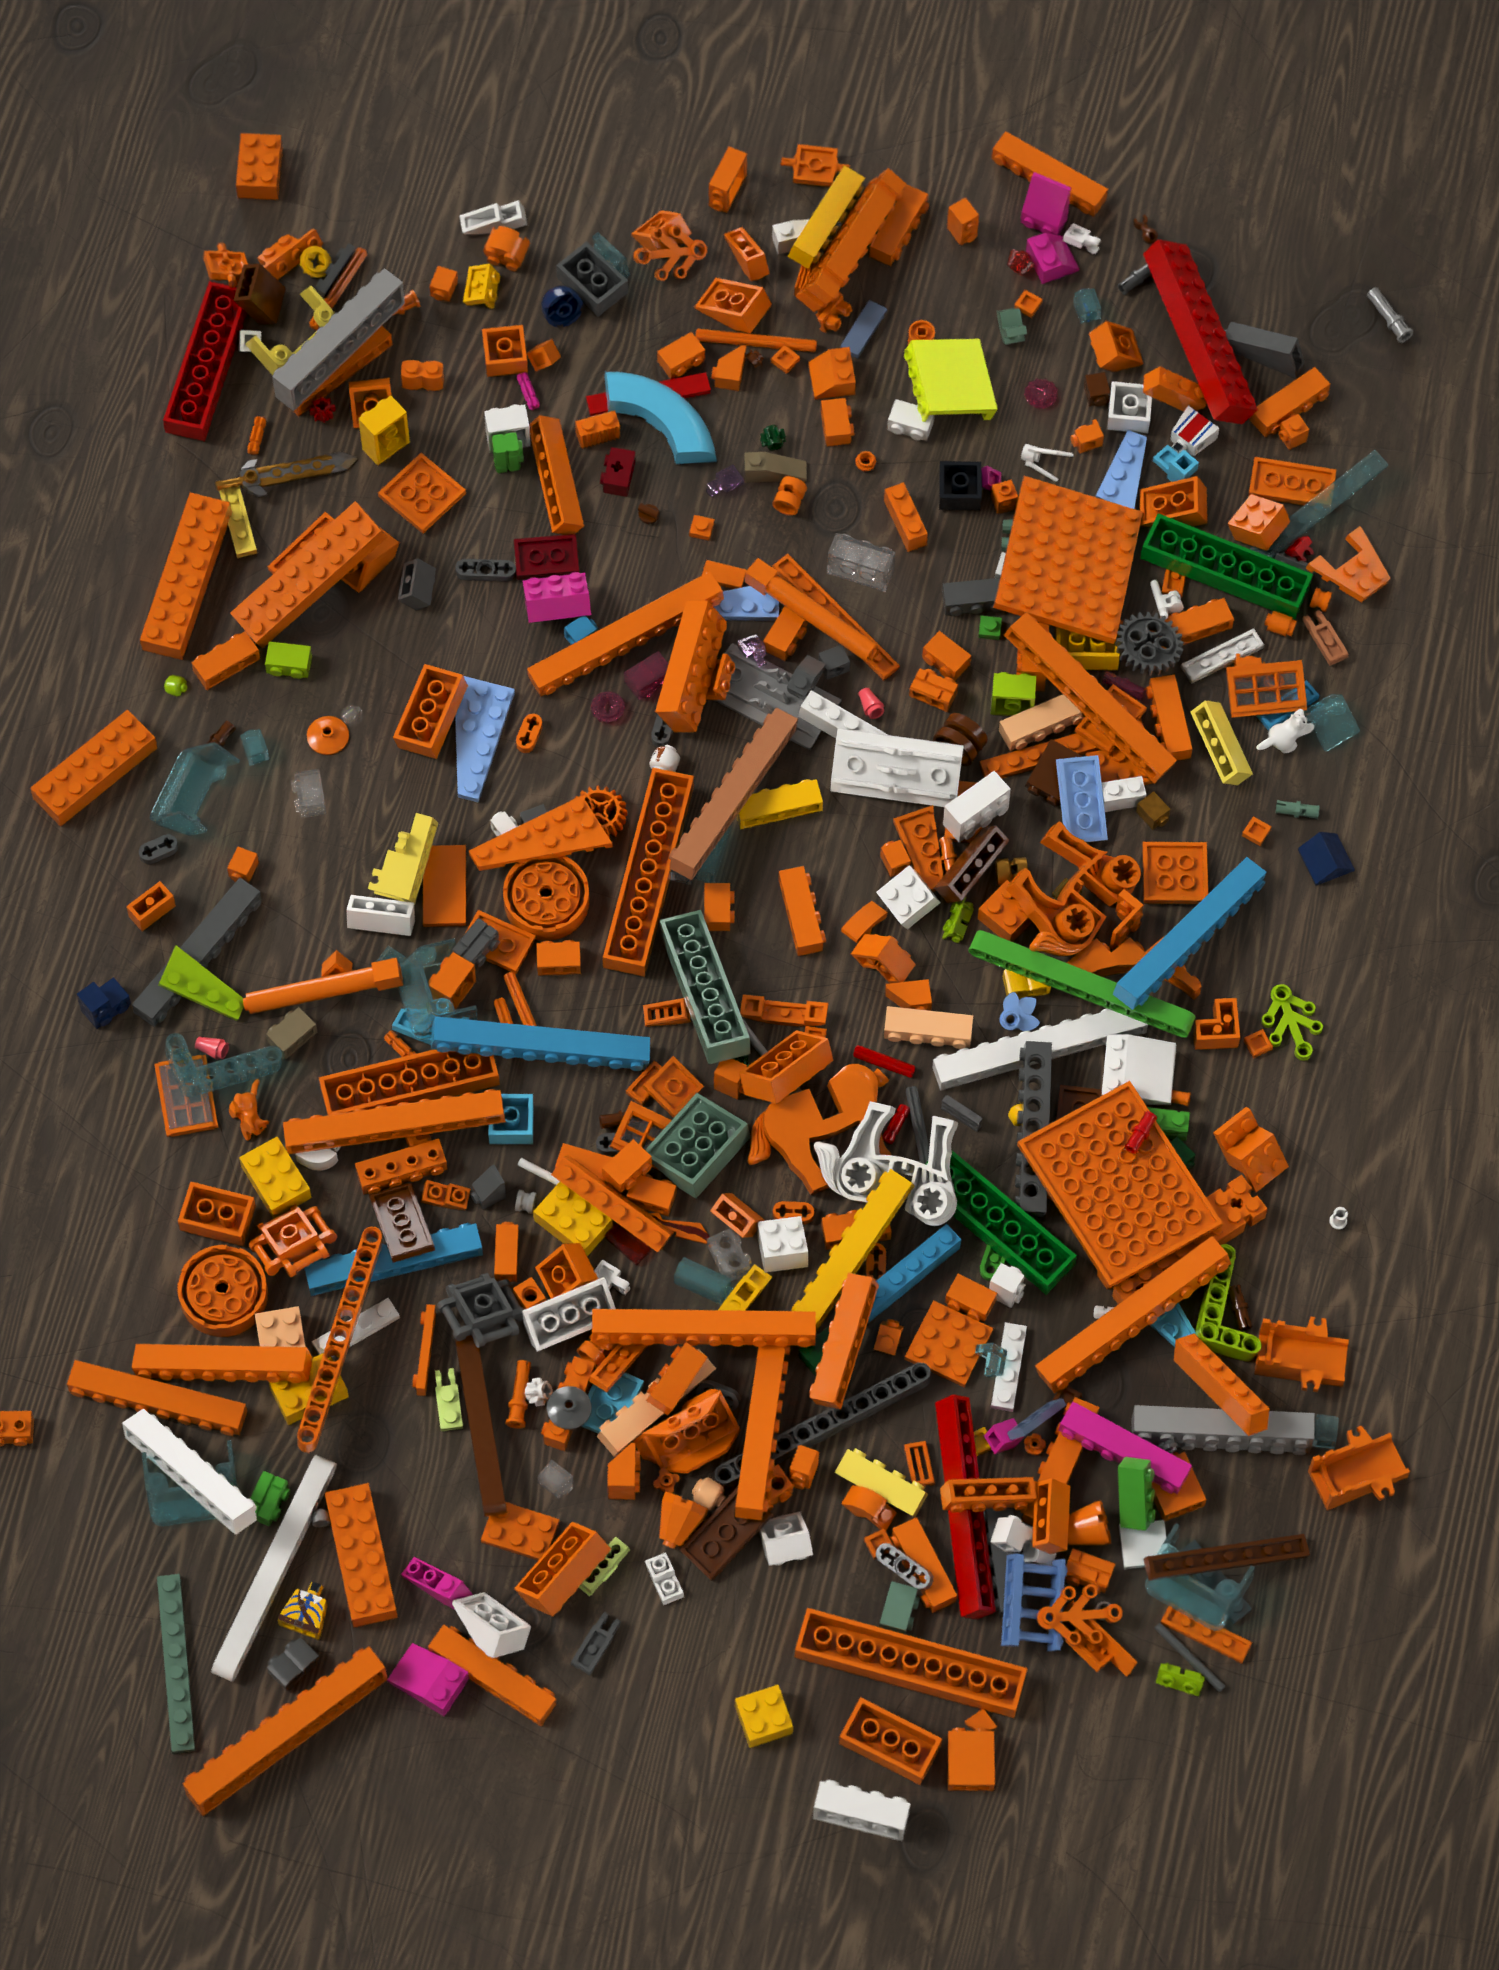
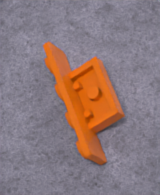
[257,229,323,280]
[1064,1600,1137,1676]

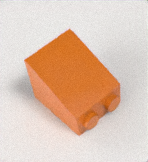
[341,529,399,593]

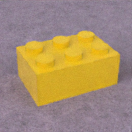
[359,396,410,466]
[239,1136,312,1219]
[533,1182,613,1257]
[268,1353,349,1425]

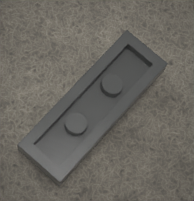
[315,243,356,299]

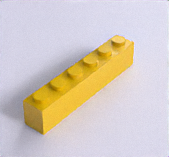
[787,165,865,269]

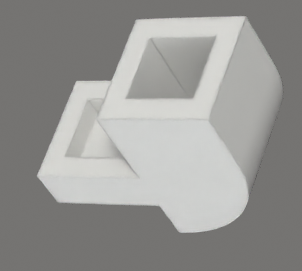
[295,1147,340,1171]

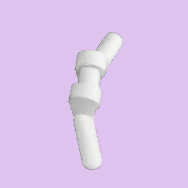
[1150,580,1183,619]

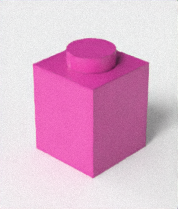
[984,1418,1025,1454]

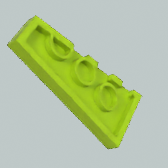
[158,945,244,1021]

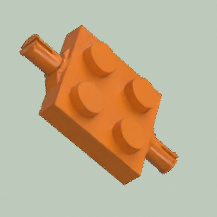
[781,144,850,187]
[203,243,248,287]

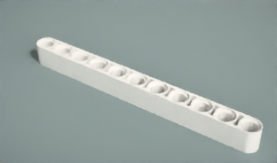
[211,1455,337,1682]

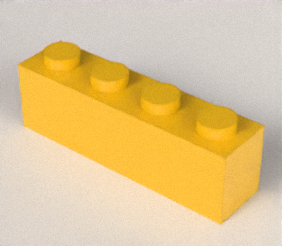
[737,779,823,829]

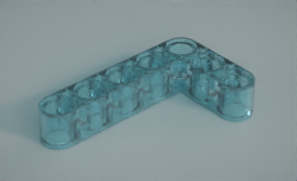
[165,1033,282,1097]

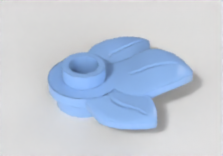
[999,992,1040,1031]

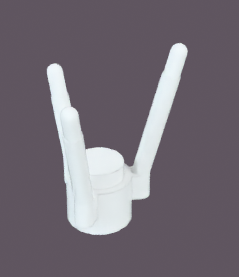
[1021,444,1074,482]

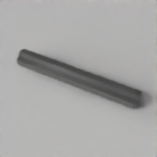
[906,1086,929,1164]

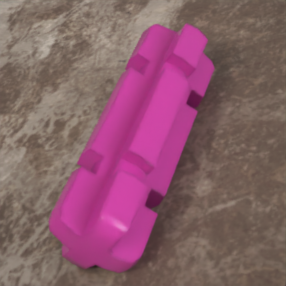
[517,372,540,410]

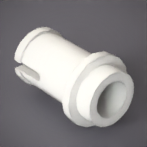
[1330,1207,1348,1229]

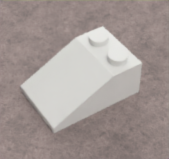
[452,1592,531,1658]

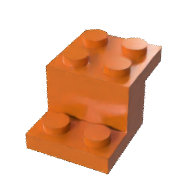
[1213,1107,1289,1192]

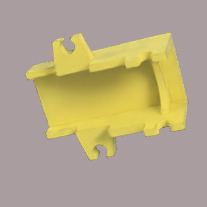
[368,813,438,905]

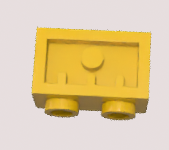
[463,264,500,309]

